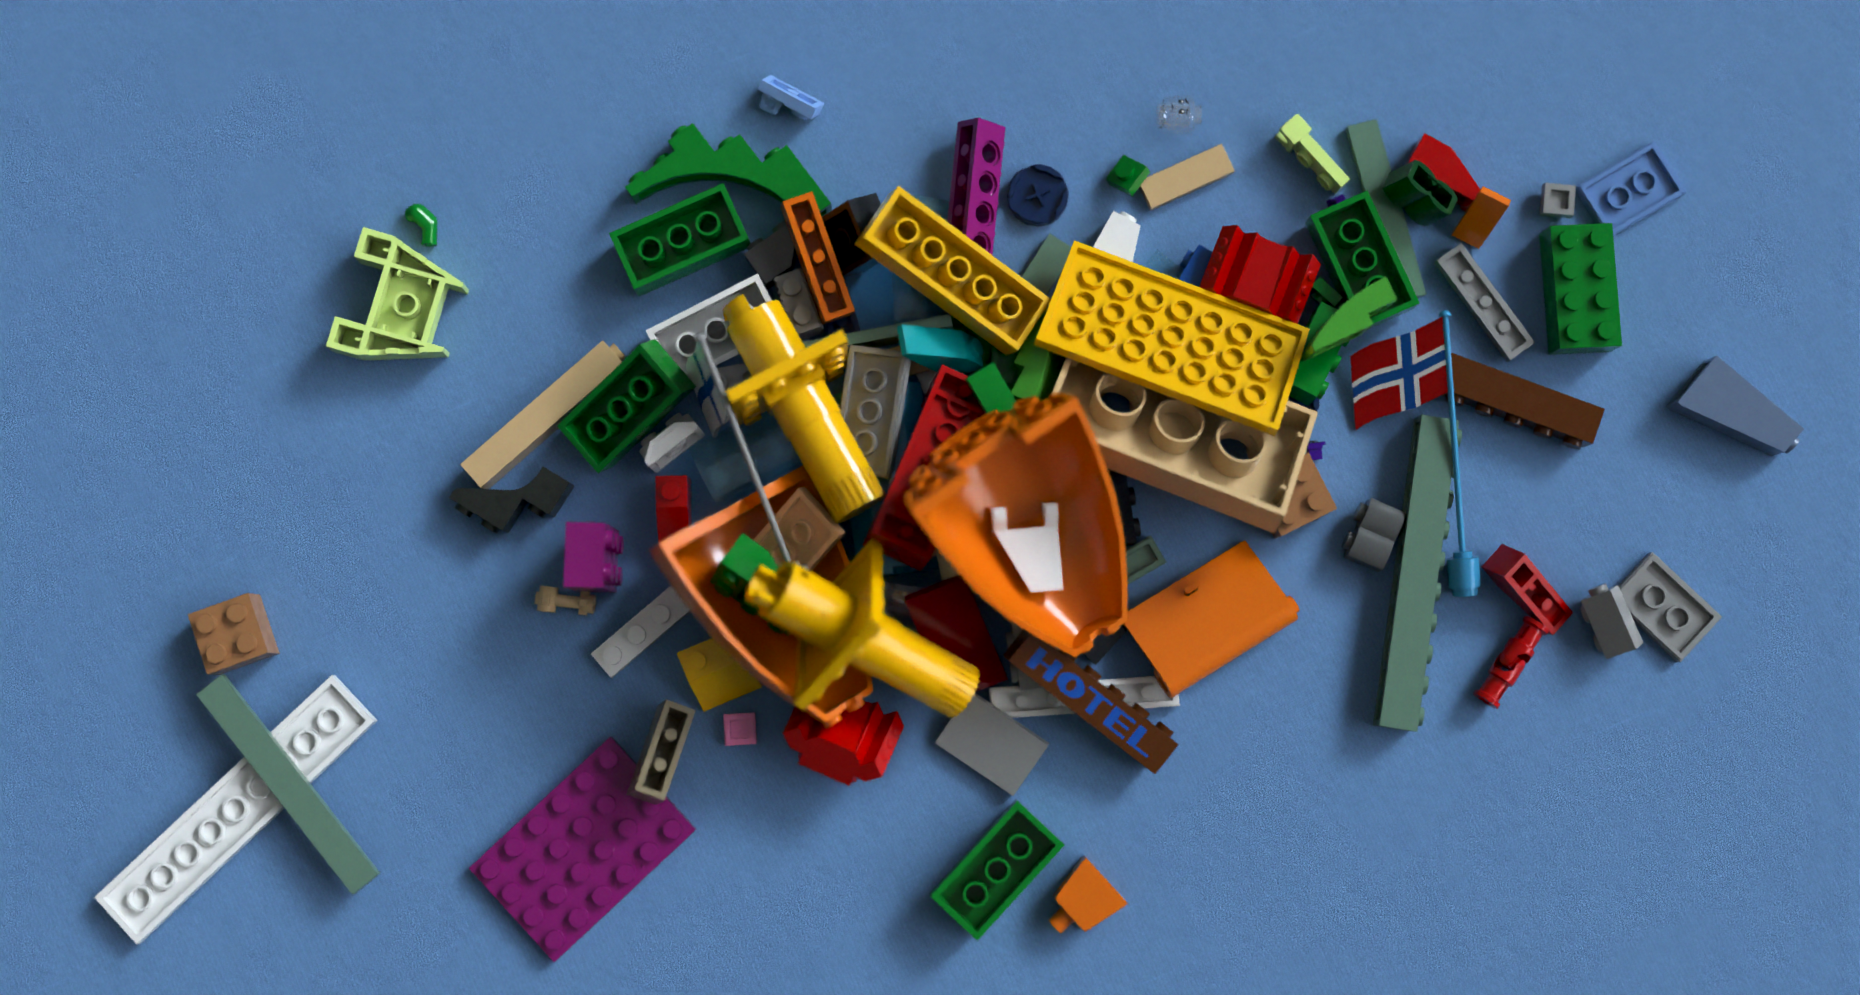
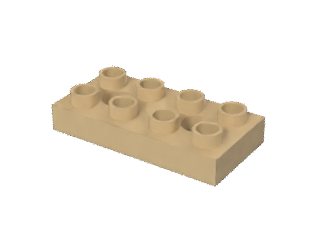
[1052,358,1318,533]

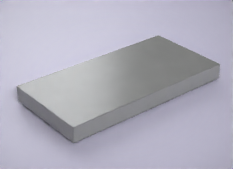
[840,345,911,479]

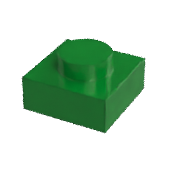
[1105,155,1150,196]
[1310,277,1343,307]

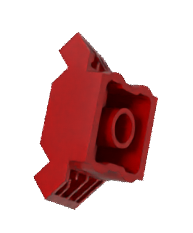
[1199,225,1321,324]
[783,701,904,787]

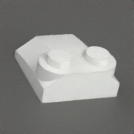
[639,413,705,473]

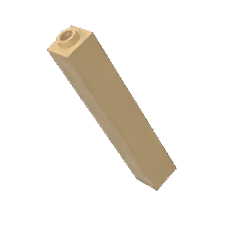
[460,340,626,489]

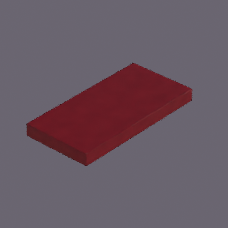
[904,574,1008,692]

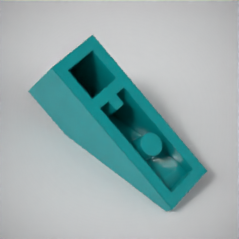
[897,324,984,375]

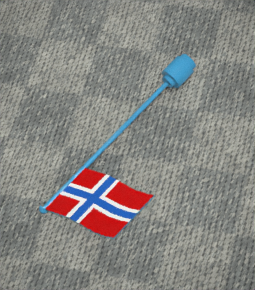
[1350,310,1481,597]

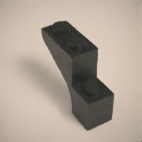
[449,467,574,534]

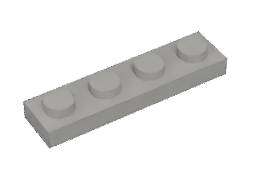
[1434,243,1535,362]

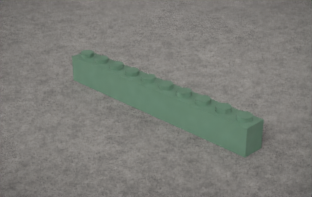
[1373,414,1462,732]

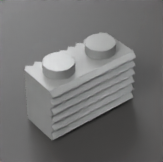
[773,268,824,340]

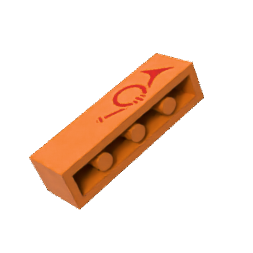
[780,191,855,325]

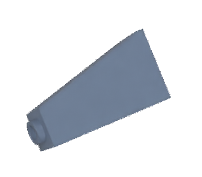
[1666,356,1804,456]

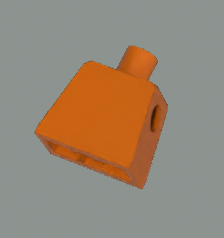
[1048,856,1128,934]

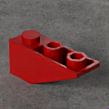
[1404,133,1480,212]

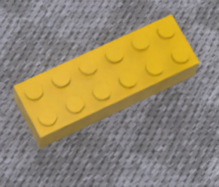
[855,186,1051,356]

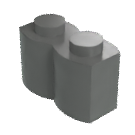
[1342,498,1406,572]

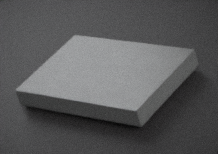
[1618,552,1722,662]
[935,693,1049,796]

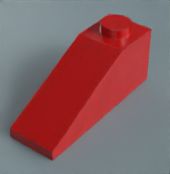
[655,475,692,573]
[1481,544,1573,635]

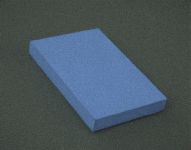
[1576,141,1687,236]

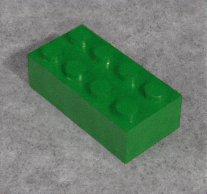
[609,183,751,297]
[1305,190,1420,328]
[1539,223,1622,355]
[557,339,696,473]
[930,799,1065,941]

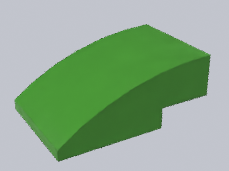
[1302,277,1397,361]
[1011,310,1066,401]

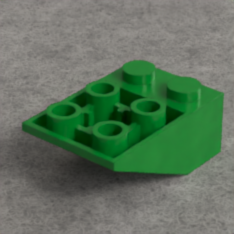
[710,533,790,636]

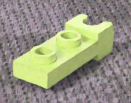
[1275,114,1350,194]

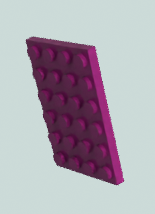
[469,737,697,962]

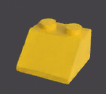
[677,638,762,712]

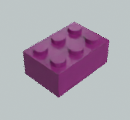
[563,522,624,593]

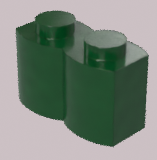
[1382,160,1458,226]

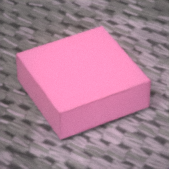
[723,712,757,746]

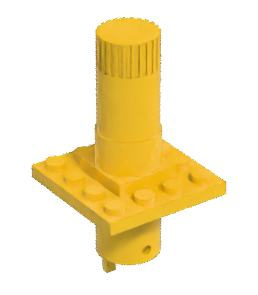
[723,294,886,524]
[745,538,979,718]

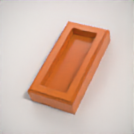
[1452,186,1511,249]

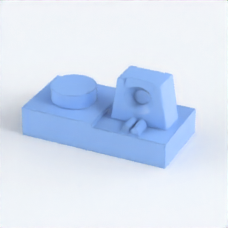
[758,75,824,120]

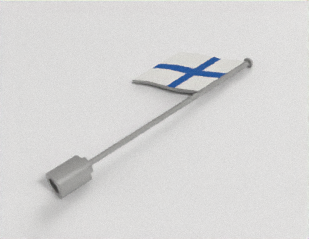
[686,333,809,570]

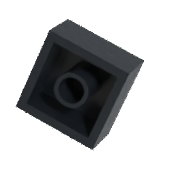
[822,193,881,278]

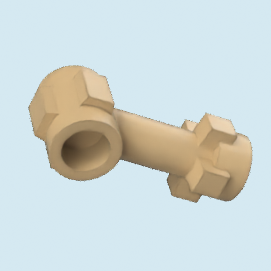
[535,586,596,616]

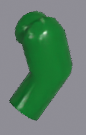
[405,204,438,247]

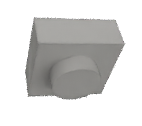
[1539,183,1576,219]

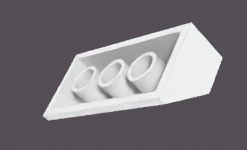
[645,273,772,379]

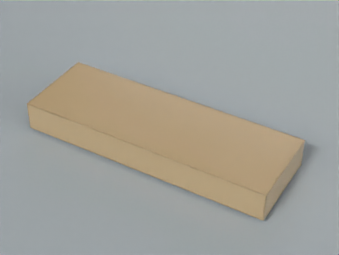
[1139,144,1235,211]

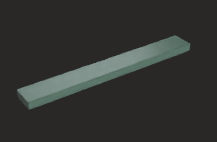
[196,674,381,895]

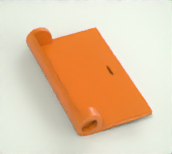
[1123,540,1300,698]

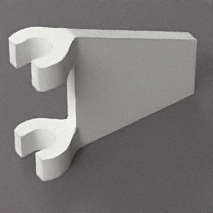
[990,502,1063,593]

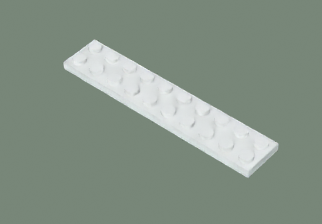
[94,675,377,944]

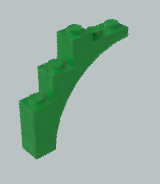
[625,123,832,217]

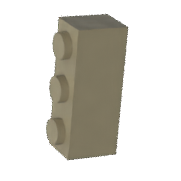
[627,699,696,805]

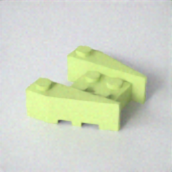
[326,227,469,361]

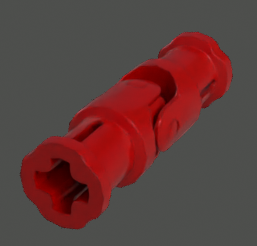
[1473,616,1549,709]

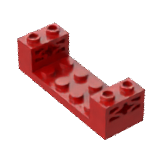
[862,364,985,571]

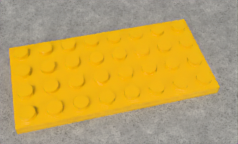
[1034,240,1310,436]

